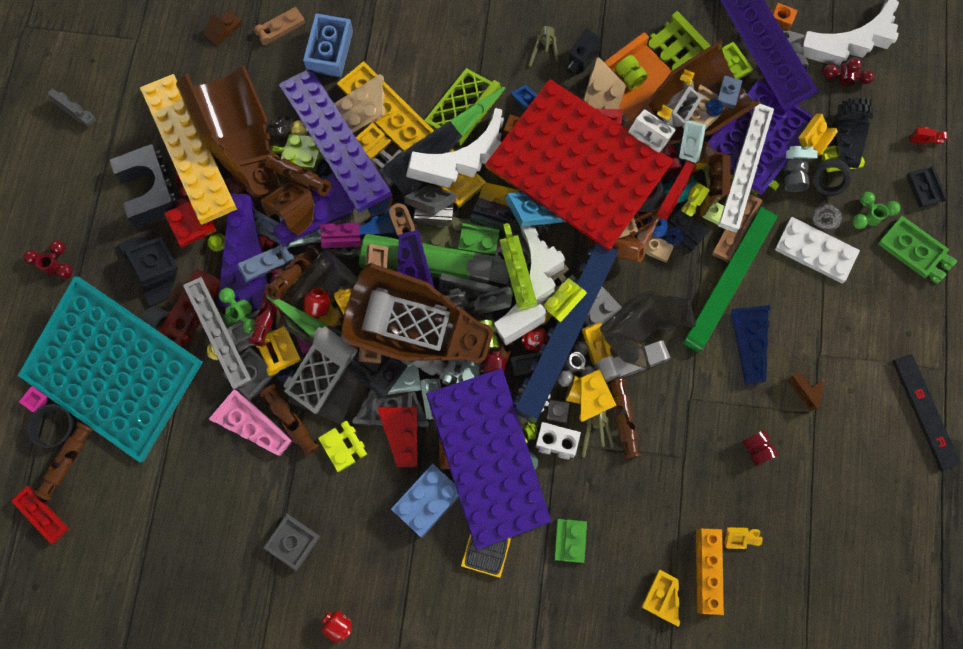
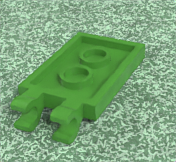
[878,216,957,284]

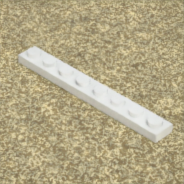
[718,104,774,233]

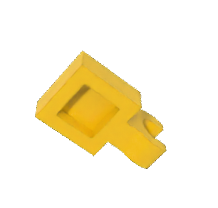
[724,527,763,549]

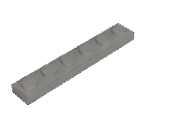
[183,277,252,389]

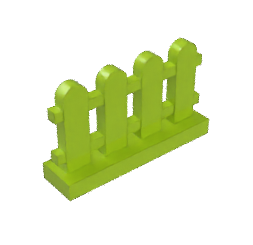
[649,11,711,71]
[499,223,538,311]

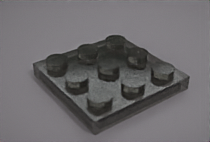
[288,348,360,424]

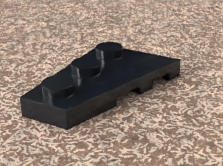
[832,122,871,168]

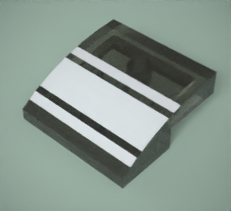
[414,203,454,226]

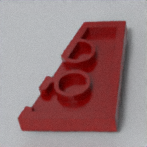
[377,407,418,467]

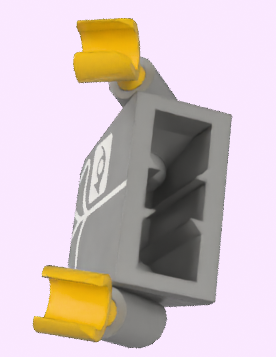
[657,69,703,128]

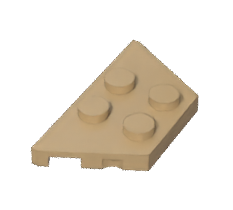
[583,58,626,109]
[334,74,385,134]

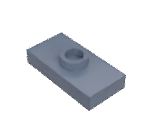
[716,75,742,110]

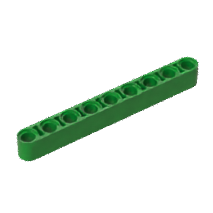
[683,207,778,353]

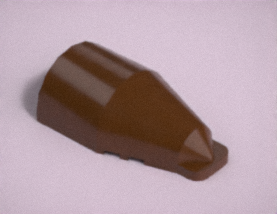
[623,40,761,145]
[176,66,280,197]
[341,263,493,363]

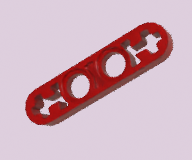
[657,160,697,221]

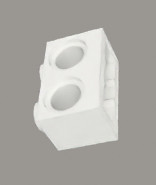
[628,109,676,153]
[535,422,581,460]

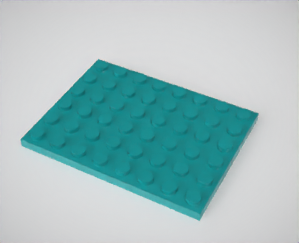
[18,276,203,463]

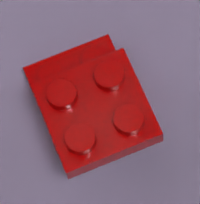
[164,198,217,247]

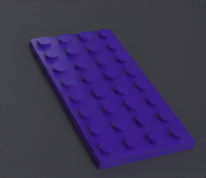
[426,368,551,550]

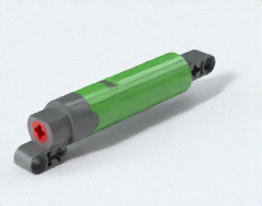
[324,234,531,288]

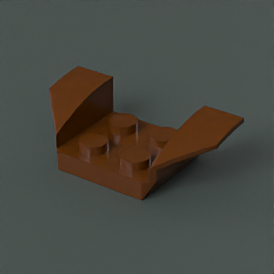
[696,142,730,219]
[260,180,315,236]

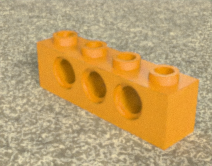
[696,528,724,615]

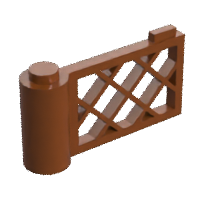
[612,195,665,262]

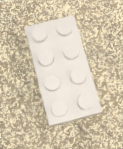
[774,217,860,284]

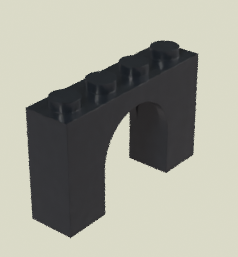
[110,144,178,227]

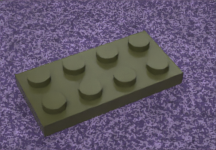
[412,211,487,249]

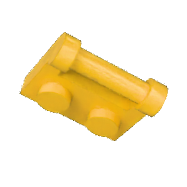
[256,326,301,376]

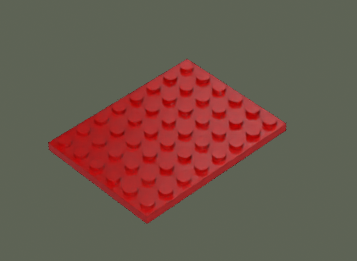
[485,79,674,251]

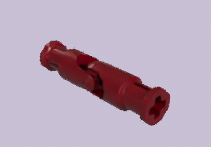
[248,269,283,347]

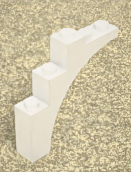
[801,0,899,67]
[406,108,504,188]
[494,226,565,345]

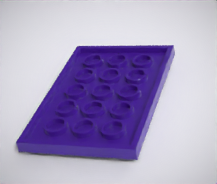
[708,80,814,195]

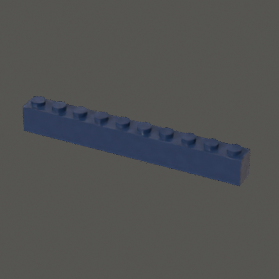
[514,243,619,423]

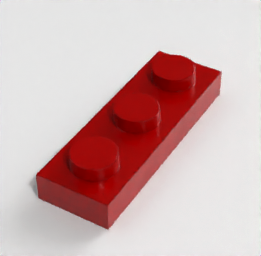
[11,486,69,544]

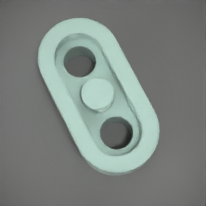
[786,146,817,159]

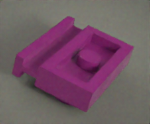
[320,223,361,248]

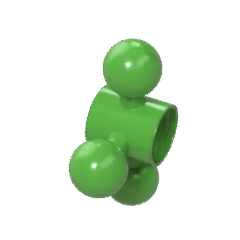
[852,192,901,229]
[219,288,255,334]

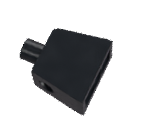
[566,28,601,74]

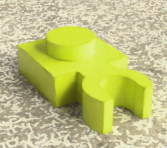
[681,183,710,216]

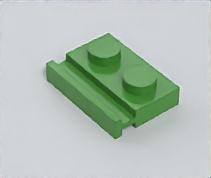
[458,223,500,256]
[554,519,587,563]

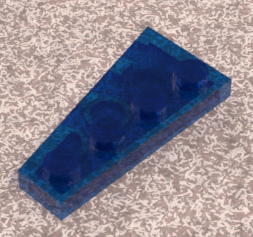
[731,305,770,385]

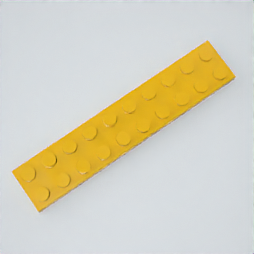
[337,61,486,208]
[140,74,237,225]

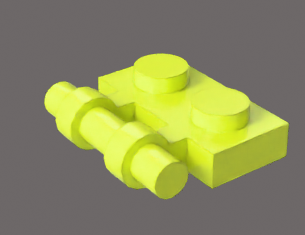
[318,421,367,473]

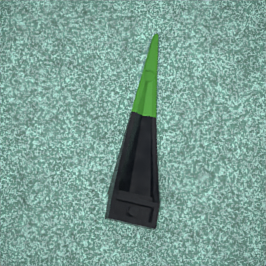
[382,87,505,196]
[266,295,408,398]

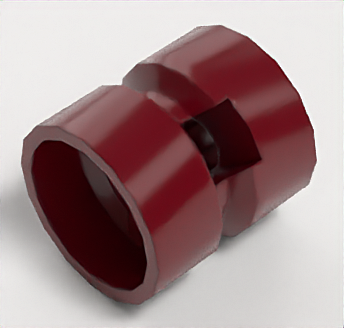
[661,145,683,180]
[742,430,779,466]

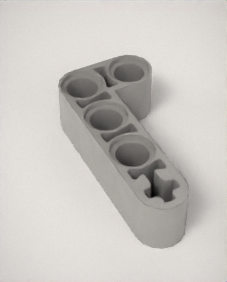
[594,341,671,384]

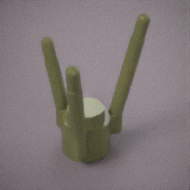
[528,26,558,68]
[582,411,614,457]

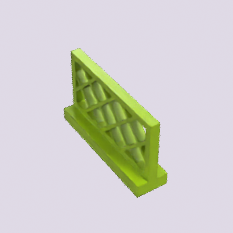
[424,68,502,146]

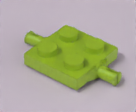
[272,134,325,172]

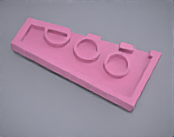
[209,389,293,456]

